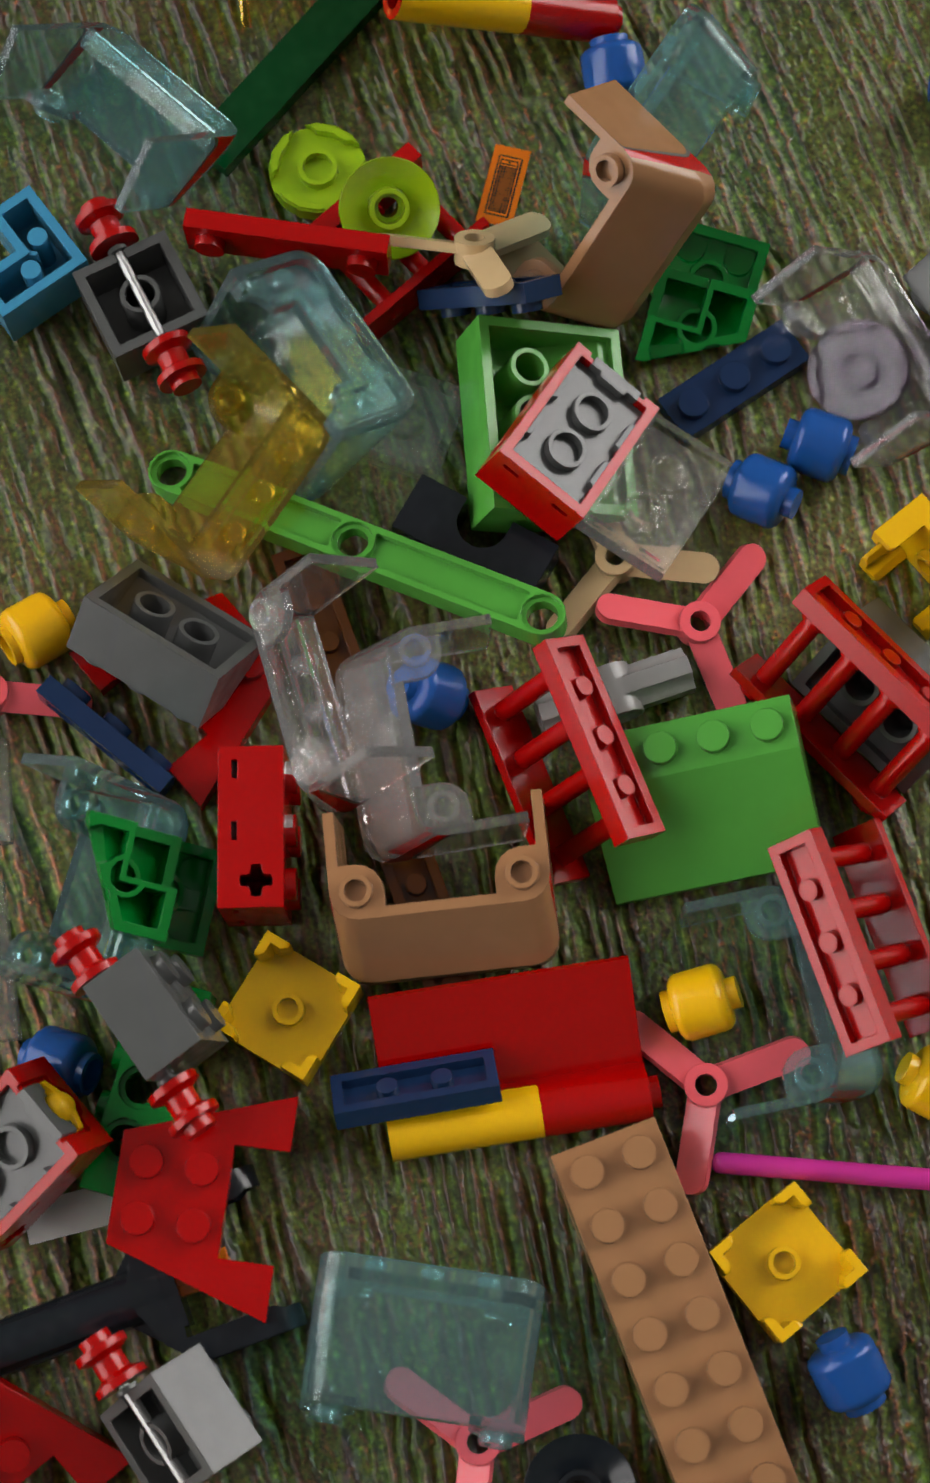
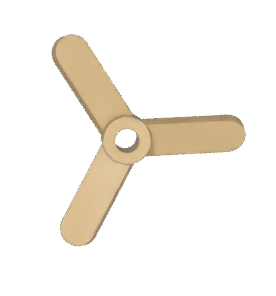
[380,212,551,298]
[546,524,720,637]

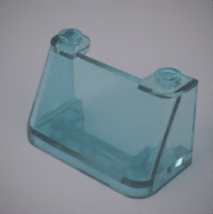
[191,250,414,501]
[299,1251,545,1450]

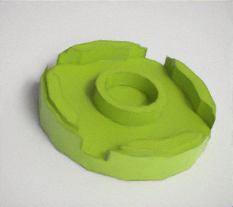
[268,123,366,220]

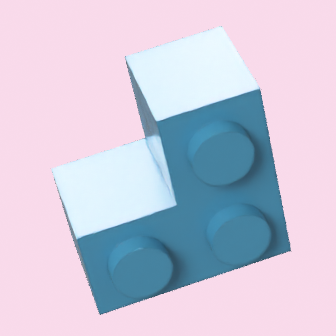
[0,185,89,342]

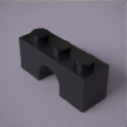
[392,474,559,589]

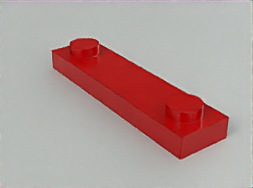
[183,207,392,278]

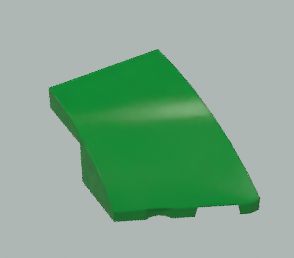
[634,223,771,362]
[85,810,217,958]

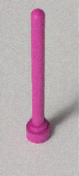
[712,1152,930,1191]

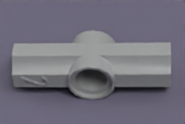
[533,647,696,733]

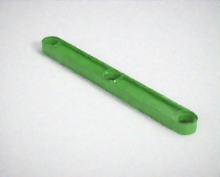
[148,450,568,645]

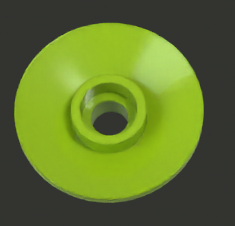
[338,156,440,260]

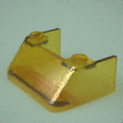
[75,323,330,580]

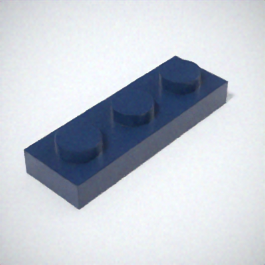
[416,274,563,318]
[656,319,811,446]
[36,675,175,796]
[330,1048,502,1130]

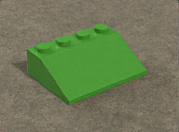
[456,314,638,533]
[587,694,820,906]

